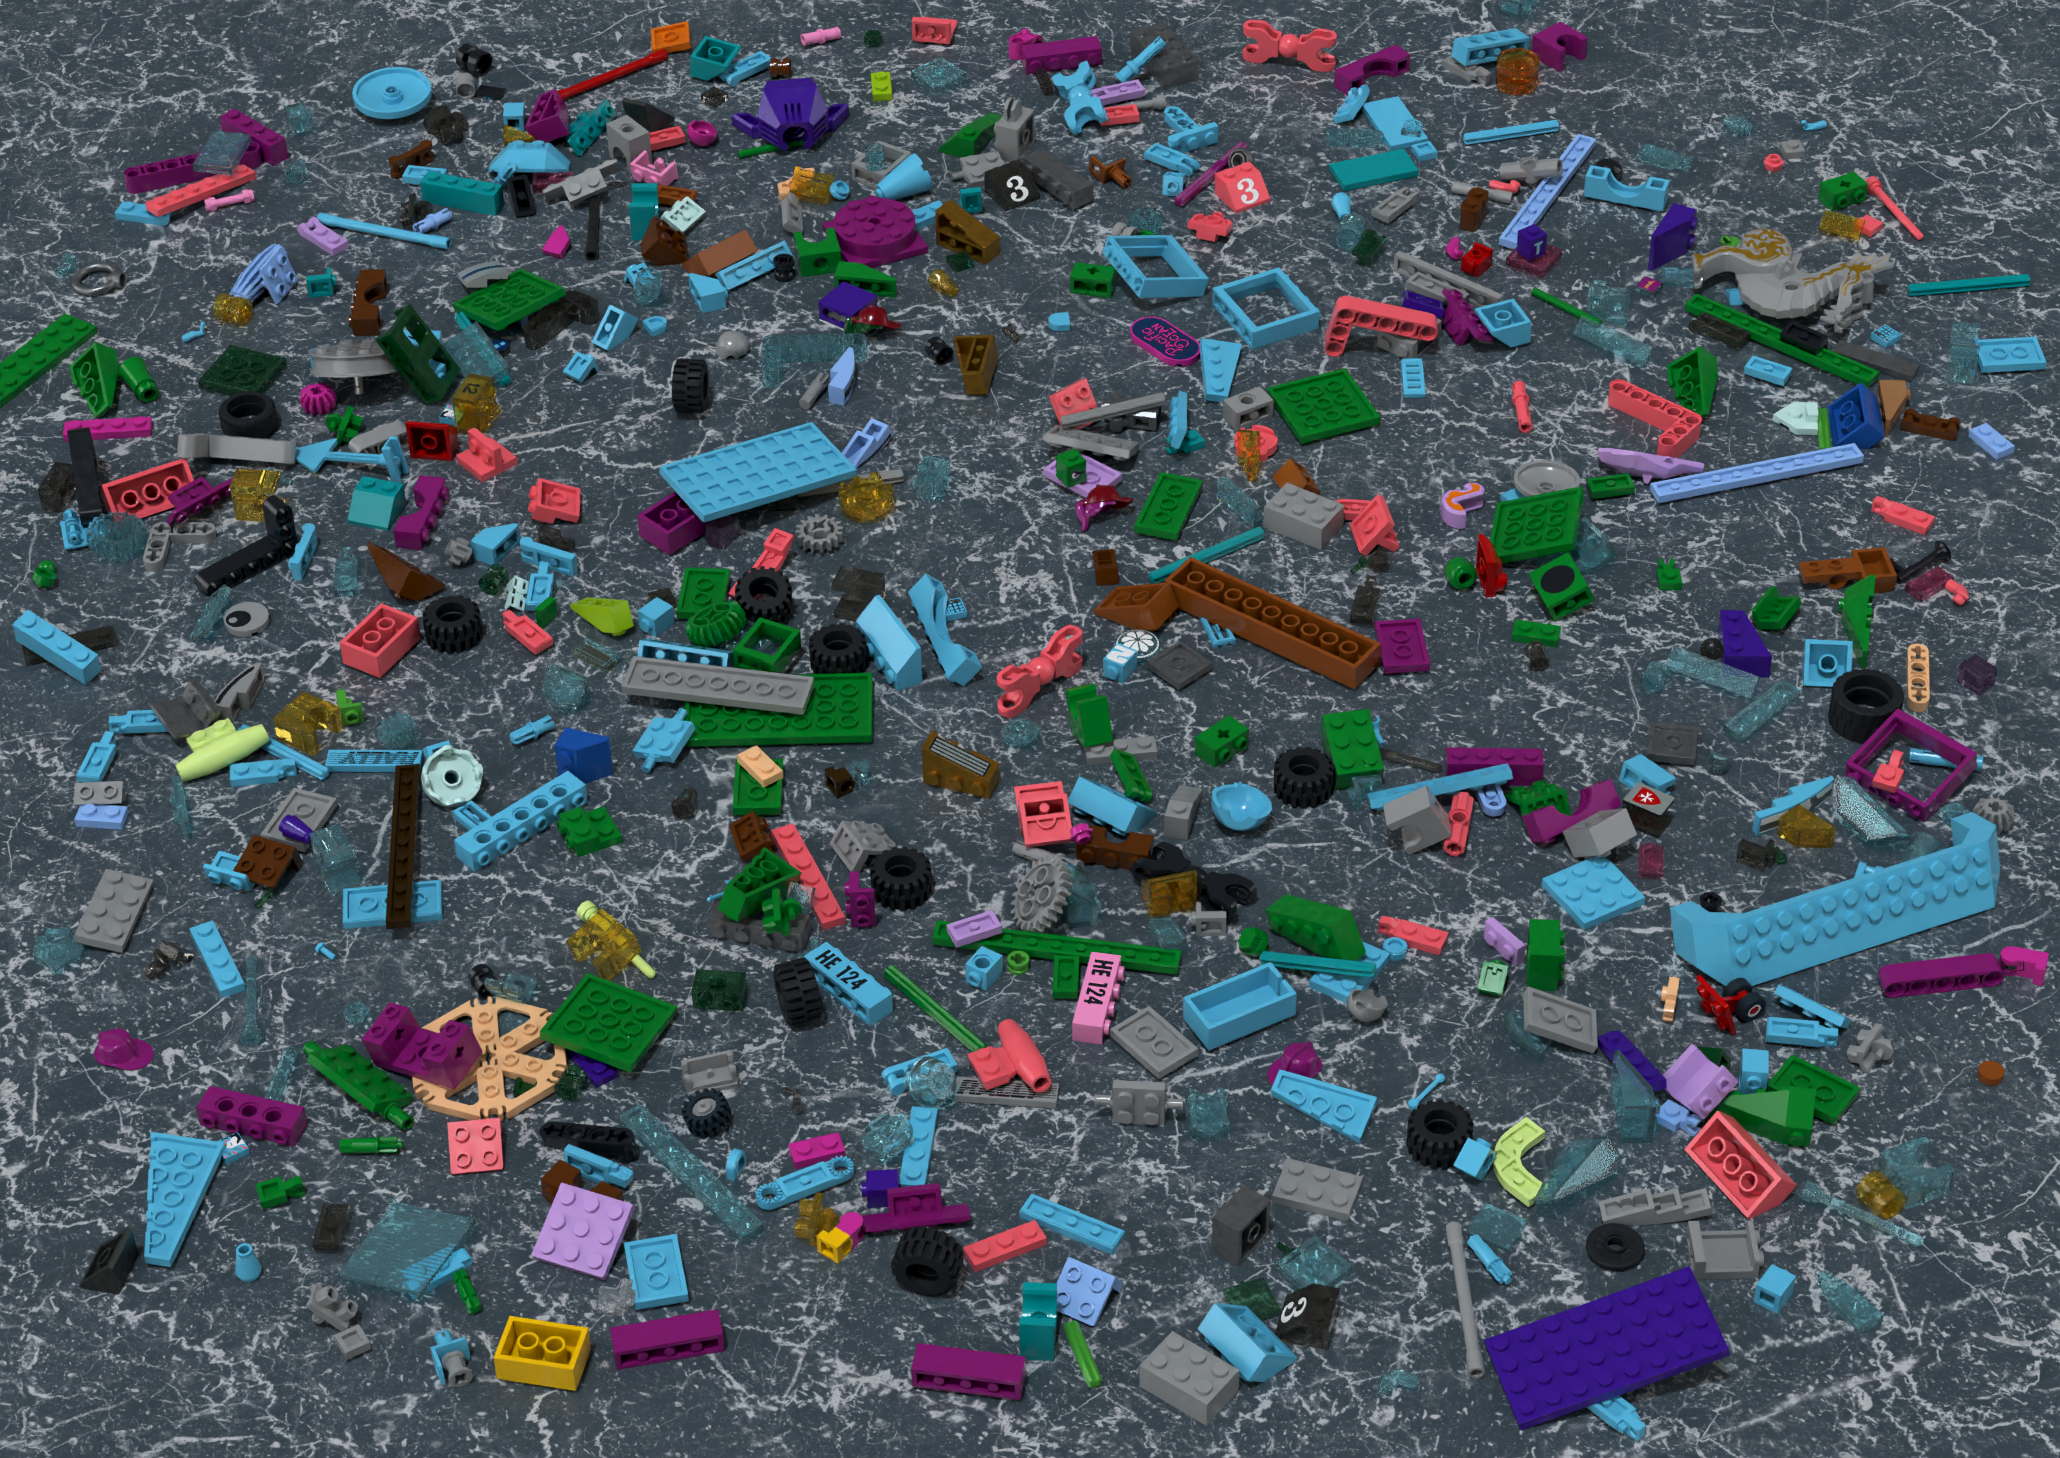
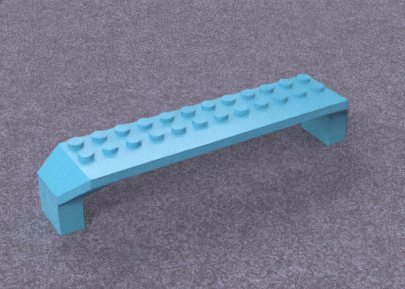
[1670,812,2000,986]

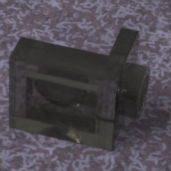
[1736,839,1777,872]

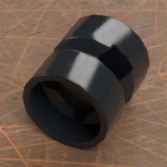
[456,43,493,76]

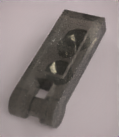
[1688,312,1751,349]

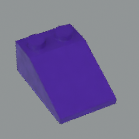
[1648,203,1699,271]

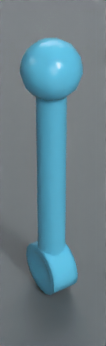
[1408,1073,1445,1110]

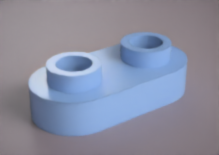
[1475,783,1506,817]

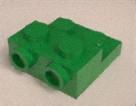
[556,806,623,858]

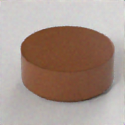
[1977,1061,2005,1086]

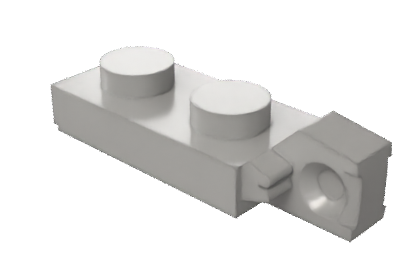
[1442,55,1491,86]
[781,192,803,233]

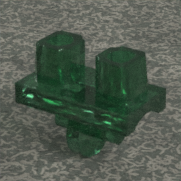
[1352,229,1387,267]

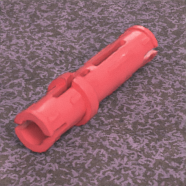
[1511,381,1533,433]

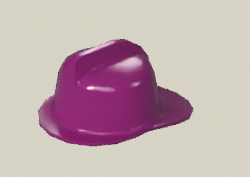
[94,1028,154,1071]
[1267,1041,1322,1086]

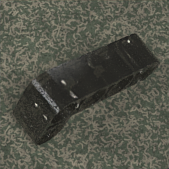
[523,290,600,350]

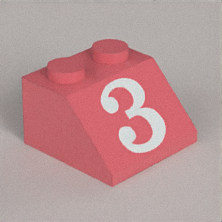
[1215,162,1270,213]

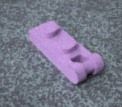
[1091,79,1145,107]
[297,217,349,256]

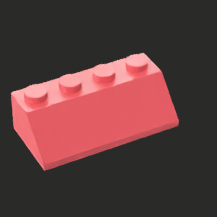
[99,458,194,527]
[1684,1111,1797,1219]

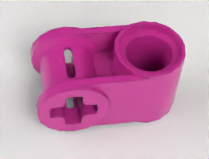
[1009,28,1043,60]

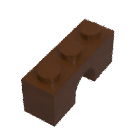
[1076,825,1154,873]
[540,1159,624,1203]

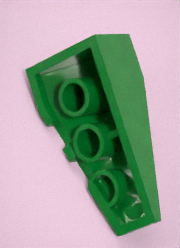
[938,112,1003,158]
[69,341,119,419]
[1667,346,1718,419]
[1838,574,1876,669]

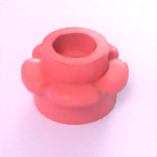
[1764,154,1784,172]

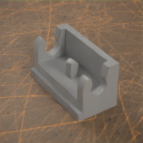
[681,1050,738,1097]

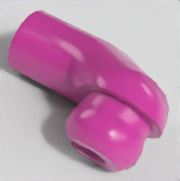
[1445,237,1464,260]

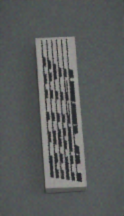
[954,1077,1059,1108]

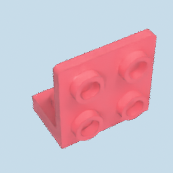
[912,17,957,44]
[447,1118,504,1175]

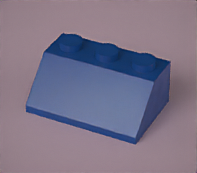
[1827,383,1885,449]

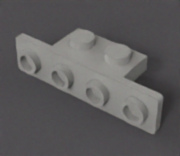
[542,159,621,205]

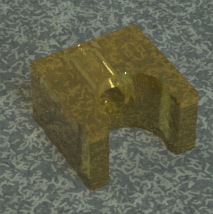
[230,469,285,522]
[273,691,343,756]
[565,908,642,981]

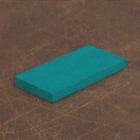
[1329,149,1419,191]

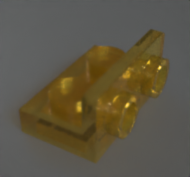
[1237,430,1261,482]

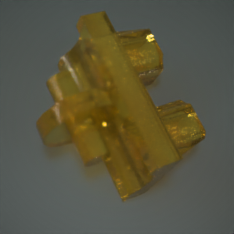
[795,1192,840,1247]

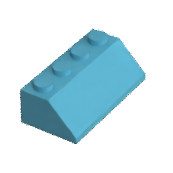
[856,595,922,691]

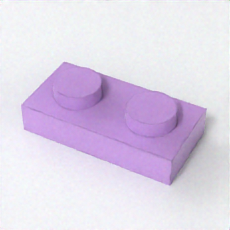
[946,910,1002,948]
[1484,917,1525,967]

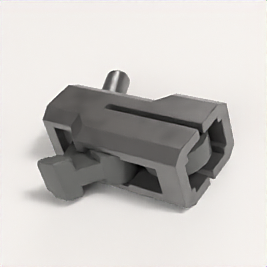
[1101,391,1162,432]

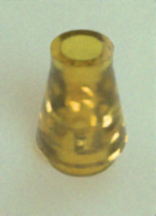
[928,269,959,297]

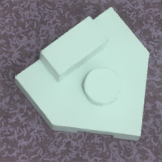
[1772,402,1819,435]

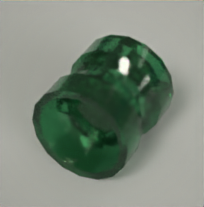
[478,564,509,595]
[554,1065,588,1101]

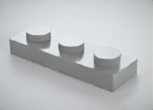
[1406,271,1470,306]
[1084,736,1158,765]

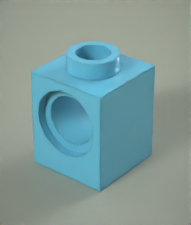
[965,946,1003,991]
[1453,1137,1497,1182]

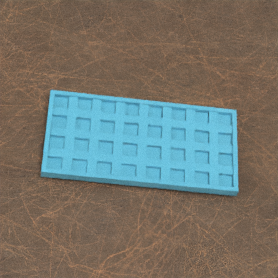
[659,422,857,523]

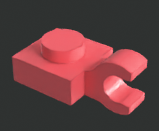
[1872,750,1904,793]

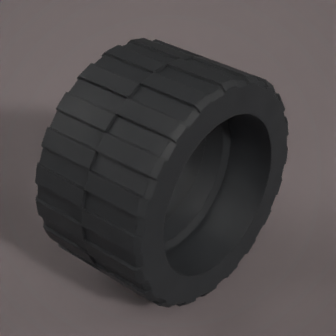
[1828,669,1904,744]

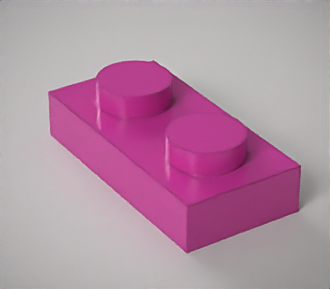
[788,1132,846,1169]

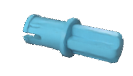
[493,161,518,189]
[509,715,555,745]

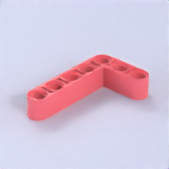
[1325,296,1438,357]
[1608,379,1702,458]

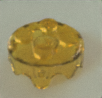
[839,472,894,521]

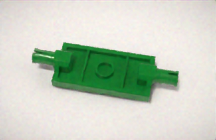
[303,1041,414,1131]

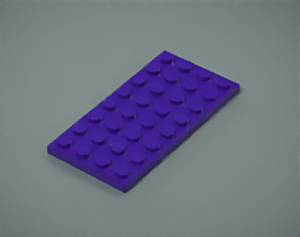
[1484,1266,1730,1430]

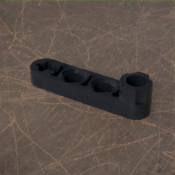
[539,1121,639,1163]

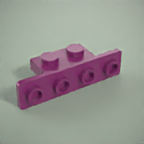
[1440,288,1493,345]
[167,476,239,526]
[863,1183,971,1233]

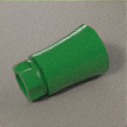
[118,357,159,403]

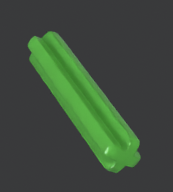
[1818,408,1832,450]
[1064,1320,1102,1389]

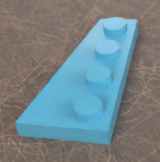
[1199,338,1242,403]

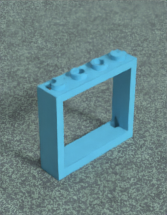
[1103,235,1209,298]
[1212,267,1321,350]

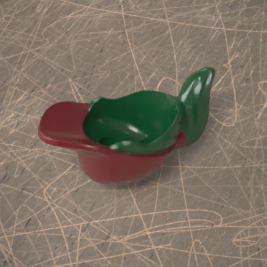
[844,304,902,347]

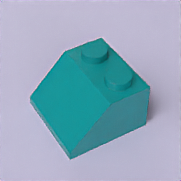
[690,36,741,81]
[347,476,407,531]

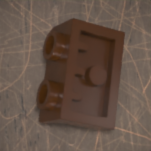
[729,811,776,862]

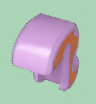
[1440,483,1484,529]

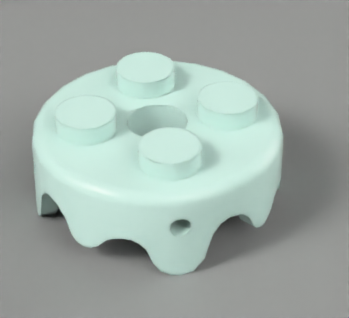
[421,745,483,807]

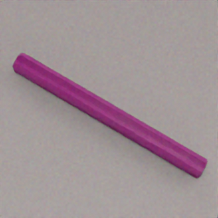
[1174,142,1247,207]

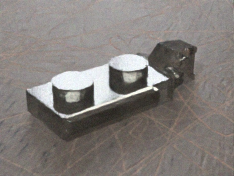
[1350,575,1380,625]

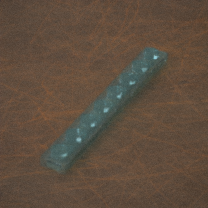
[619,1103,764,1243]

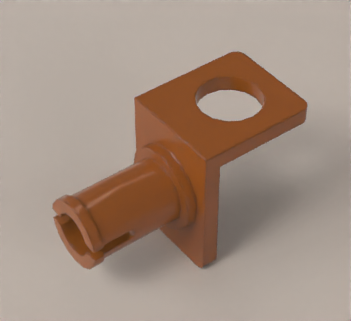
[1089,156,1132,189]

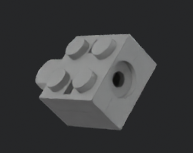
[994,97,1035,163]

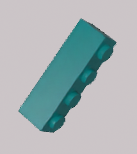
[420,171,504,216]

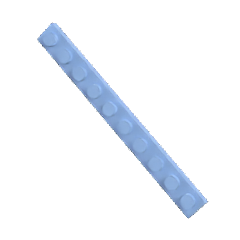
[1498,134,1596,250]
[1650,443,1864,503]

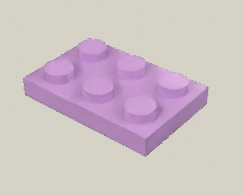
[1043,448,1122,498]

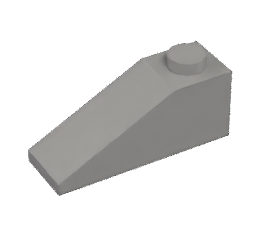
[1164,785,1203,840]

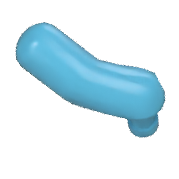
[1801,120,1827,131]
[182,321,206,343]

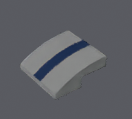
[458,261,508,288]

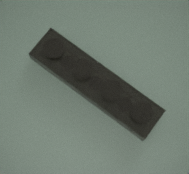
[22,625,118,666]

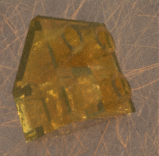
[1141,870,1197,918]

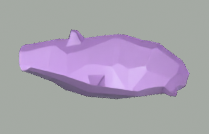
[1598,448,1704,484]

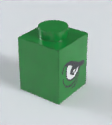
[1056,449,1086,488]

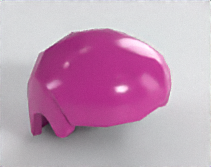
[687,119,717,147]

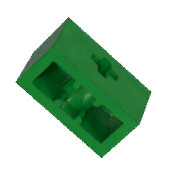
[1818,172,1868,211]
[1070,262,1116,298]
[1195,715,1249,768]

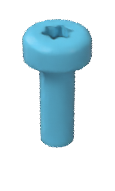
[315,942,337,961]

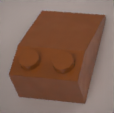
[1093,582,1180,632]

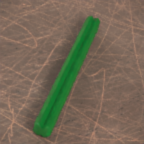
[884,965,987,1052]

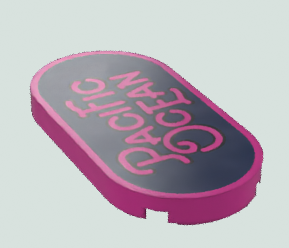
[1130,317,1200,366]

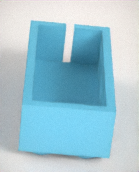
[1183,962,1297,1051]

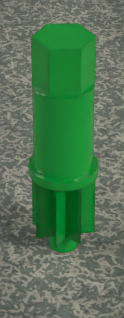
[339,1136,403,1154]

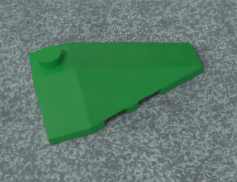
[1708,1086,1816,1147]

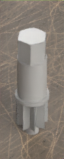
[799,372,830,410]

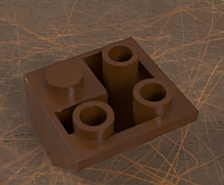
[640,216,689,266]

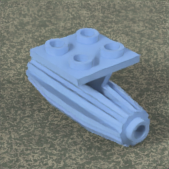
[229,244,298,308]

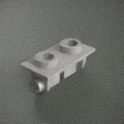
[74,781,125,806]

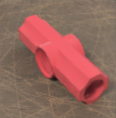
[1443,792,1474,857]

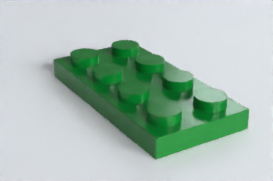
[1134,472,1203,541]

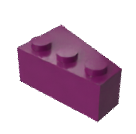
[525,89,570,143]

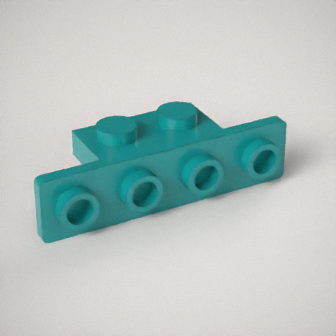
[563,99,616,156]

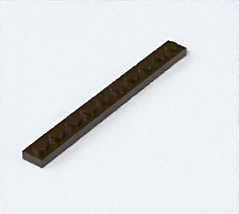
[385,764,420,929]

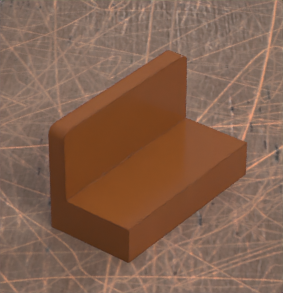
[1273,458,1321,495]

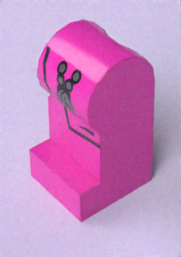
[1999,946,2049,986]

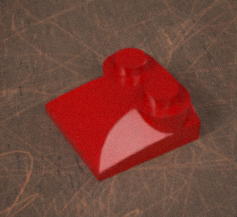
[1475,534,1508,598]

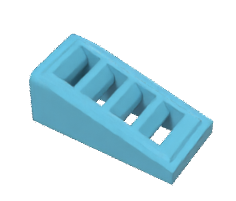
[1400,358,1425,398]

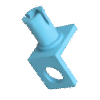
[430,1329,471,1386]

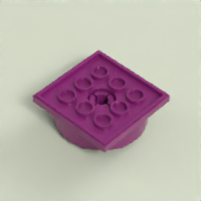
[822,196,928,268]

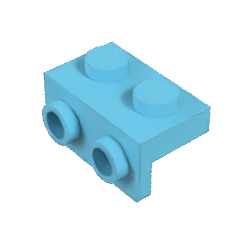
[203,851,255,891]

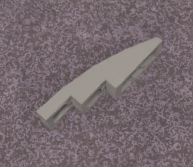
[1598,1188,1713,1226]

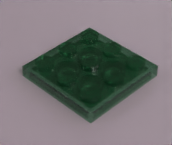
[198,345,287,396]

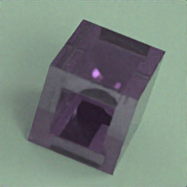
[1957,654,1998,696]

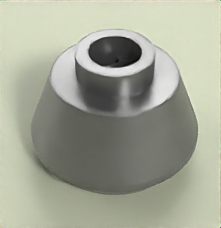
[1228,147,1254,168]

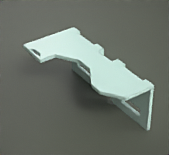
[505,575,529,612]

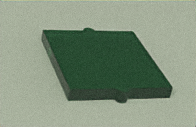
[1222,1277,1281,1322]

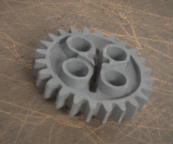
[1010,855,1073,932]

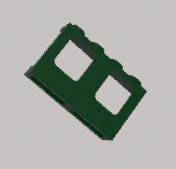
[375,304,461,405]

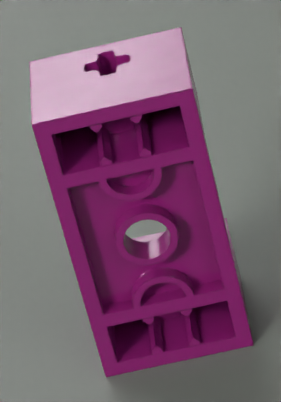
[361,1002,483,1090]

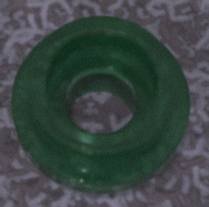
[864,30,883,47]

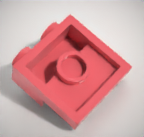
[528,478,581,524]

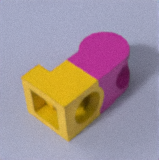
[816,1212,864,1264]

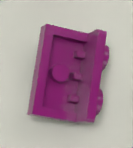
[844,871,876,928]

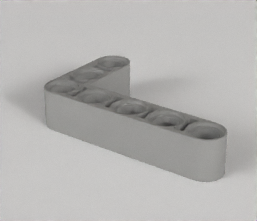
[177,433,296,464]

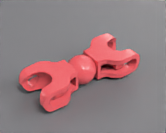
[1242,20,1337,72]
[997,625,1083,718]

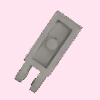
[1372,187,1421,223]

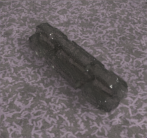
[1036,67,1054,95]

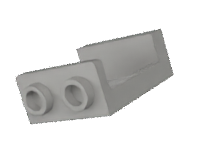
[1686,1220,1764,1280]

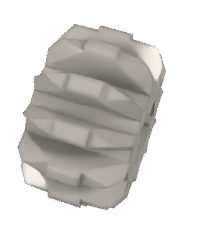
[1973,796,2015,835]

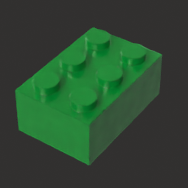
[1320,709,1384,790]

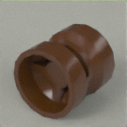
[770,58,791,78]

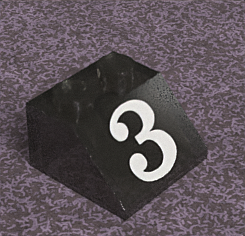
[984,159,1040,211]
[1275,1283,1340,1351]

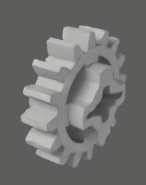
[795,514,844,553]

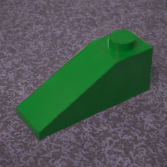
[834,261,897,298]

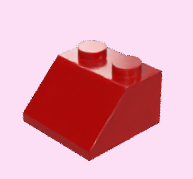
[405,421,459,461]

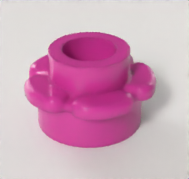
[1070,823,1093,845]

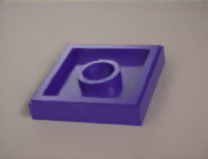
[1401,290,1444,318]

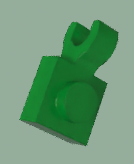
[256,1176,306,1209]

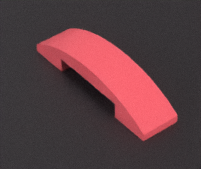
[728,528,794,599]

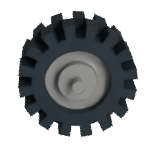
[681,1088,732,1137]

